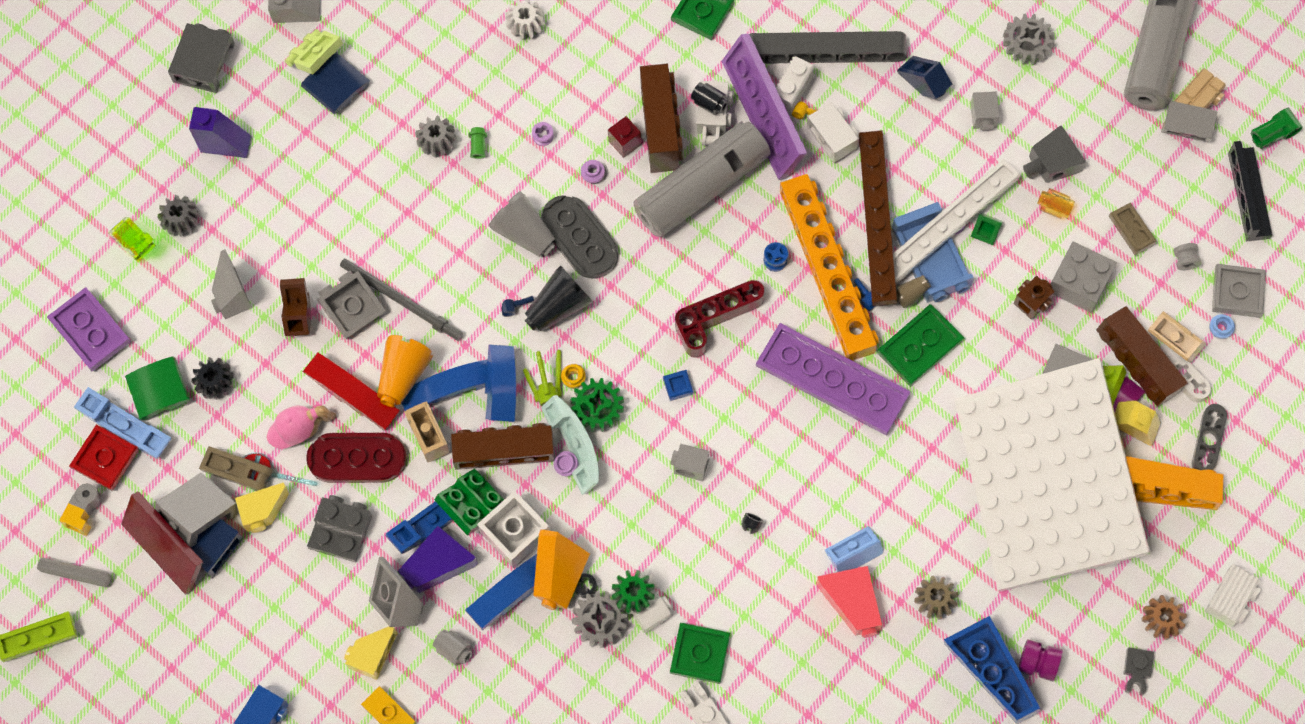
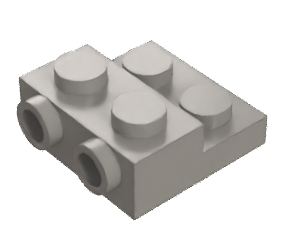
[316,271,386,339]

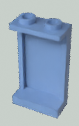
[892,202,974,303]

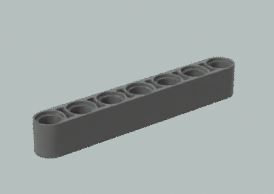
[749,31,907,64]

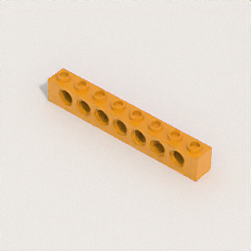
[779,174,879,361]

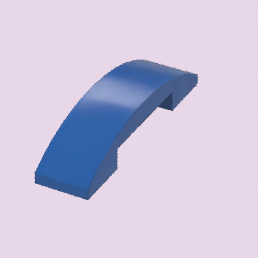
[402,360,487,411]
[385,484,454,554]

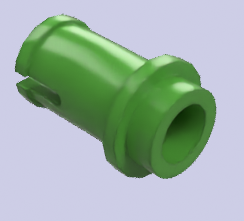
[468,127,487,159]

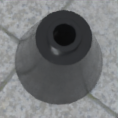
[524,266,593,331]

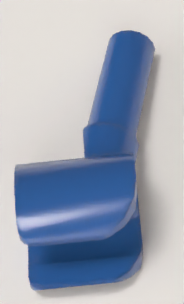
[854,278,875,311]

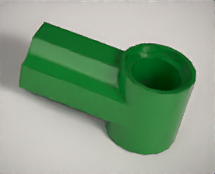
[1250,107,1303,150]

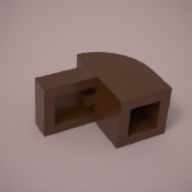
[280,278,311,336]

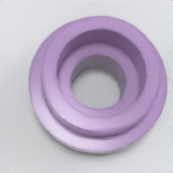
[581,160,605,183]

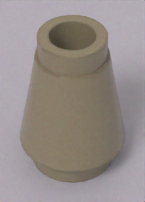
[896,275,932,308]

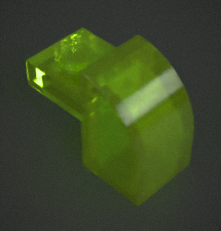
[108,217,156,262]

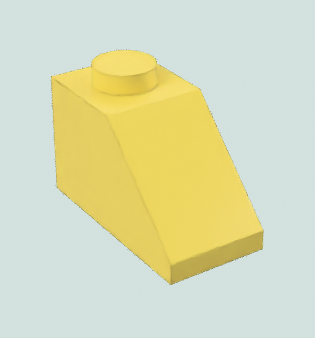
[1115,401,1161,446]
[235,482,289,533]
[344,626,398,680]

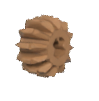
[1141,595,1187,640]

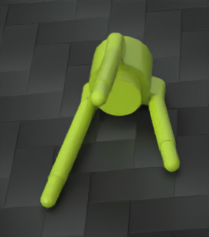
[523,350,562,406]

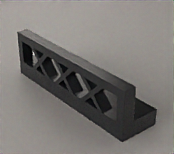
[1228,141,1272,242]

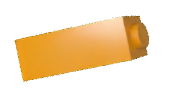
[533,529,590,610]

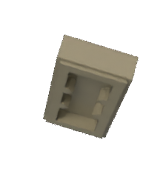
[1109,202,1157,255]

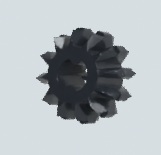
[191,357,235,399]

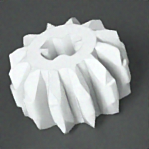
[505,0,545,40]

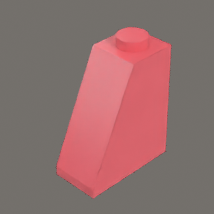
[816,566,882,638]

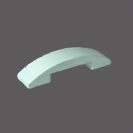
[541,395,599,495]

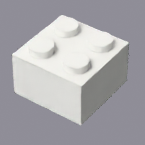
[477,491,550,568]

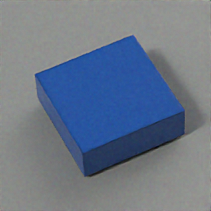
[663,370,693,401]

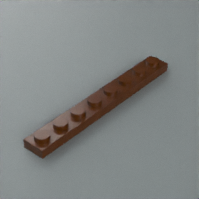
[859,130,897,306]

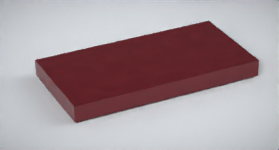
[121,491,203,595]

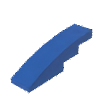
[465,554,537,631]

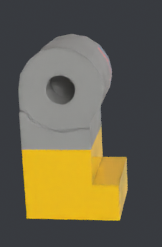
[59,483,101,536]

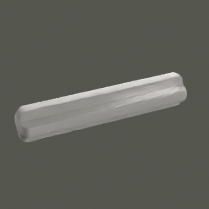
[37,557,111,587]

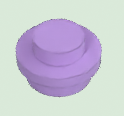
[554,451,579,476]

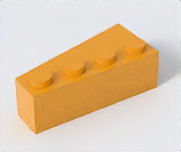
[1126,456,1224,510]

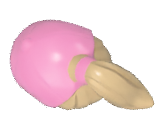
[267,405,336,449]

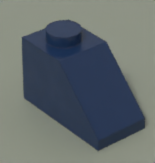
[897,56,953,99]

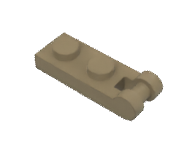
[199,446,274,491]

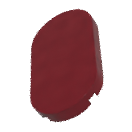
[306,433,407,483]

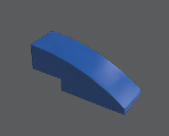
[485,344,516,422]

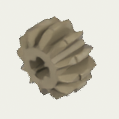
[914,575,958,620]

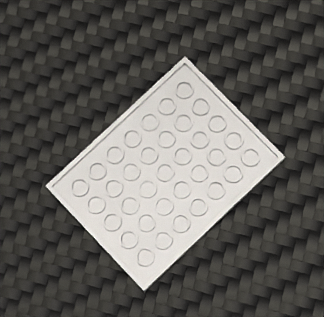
[954,358,1150,592]

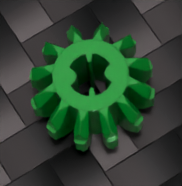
[612,570,655,614]

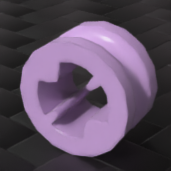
[532,122,554,146]

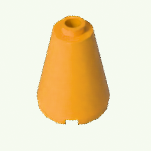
[377,335,433,407]

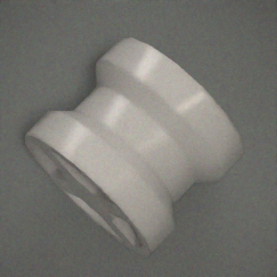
[1173,243,1202,270]

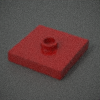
[69,424,140,491]

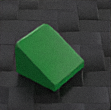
[970,213,1003,245]

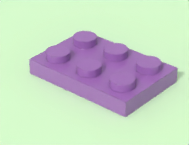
[47,287,131,372]

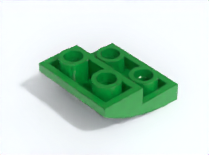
[125,356,190,421]
[434,468,504,536]

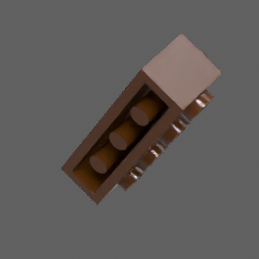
[1096,306,1188,407]
[451,423,555,470]

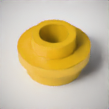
[561,364,586,388]

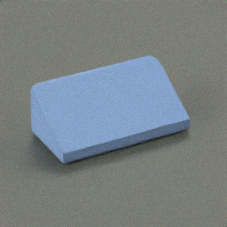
[825,526,883,572]

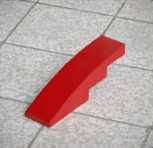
[302,352,400,431]

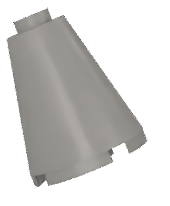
[489,191,556,257]

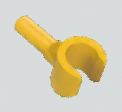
[792,102,818,120]

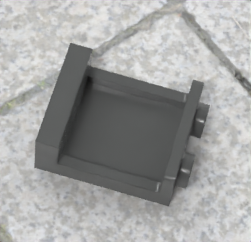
[168,23,235,93]

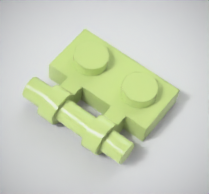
[285,29,343,75]

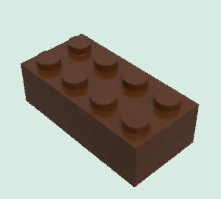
[639,63,683,173]

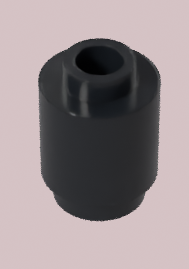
[691,82,728,115]

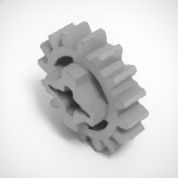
[1003,13,1055,64]
[572,591,628,648]

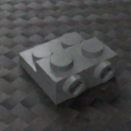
[307,495,372,563]

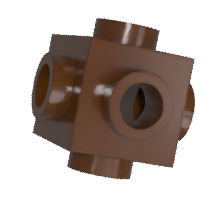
[1013,275,1055,320]

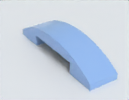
[74,387,172,459]

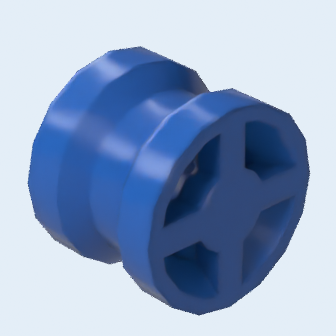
[763,242,788,272]

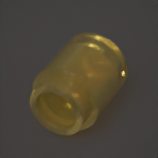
[1037,188,1075,219]

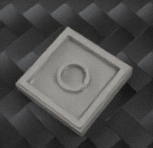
[1212,264,1266,318]

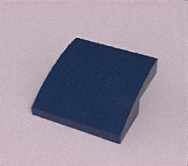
[301,52,370,115]

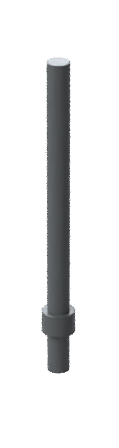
[340,258,463,341]

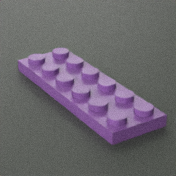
[721,33,807,180]
[756,323,911,436]

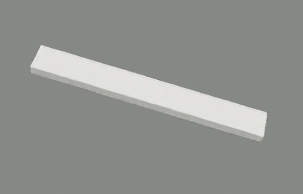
[862,159,1021,291]

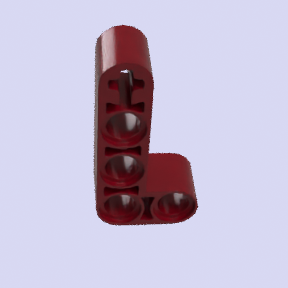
[675,280,765,358]

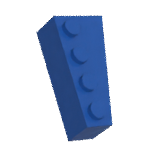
[944,616,1040,724]

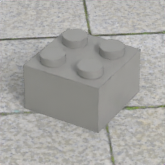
[1051,241,1117,313]

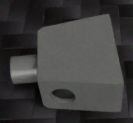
[1023,125,1086,183]

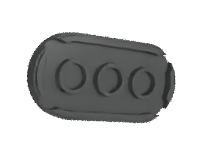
[541,195,618,279]

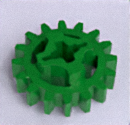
[570,378,624,432]

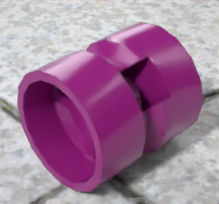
[1018,639,1063,682]

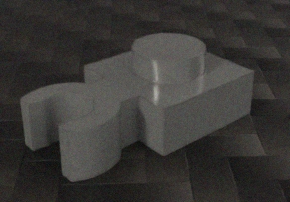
[1123,647,1154,696]

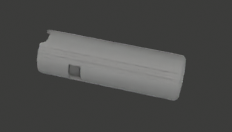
[1124,0,1196,110]
[633,121,771,237]

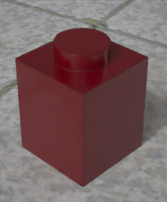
[608,116,642,158]

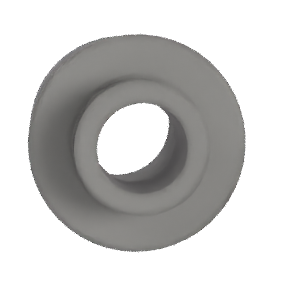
[433,629,472,666]

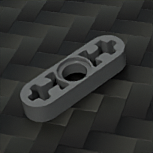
[1192,404,1227,470]

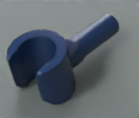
[501,296,534,317]

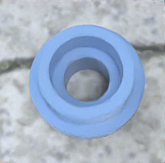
[1209,314,1235,339]

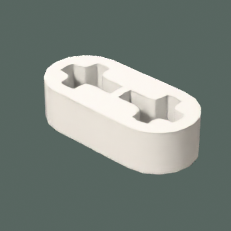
[1174,359,1211,403]

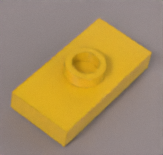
[361,686,416,724]

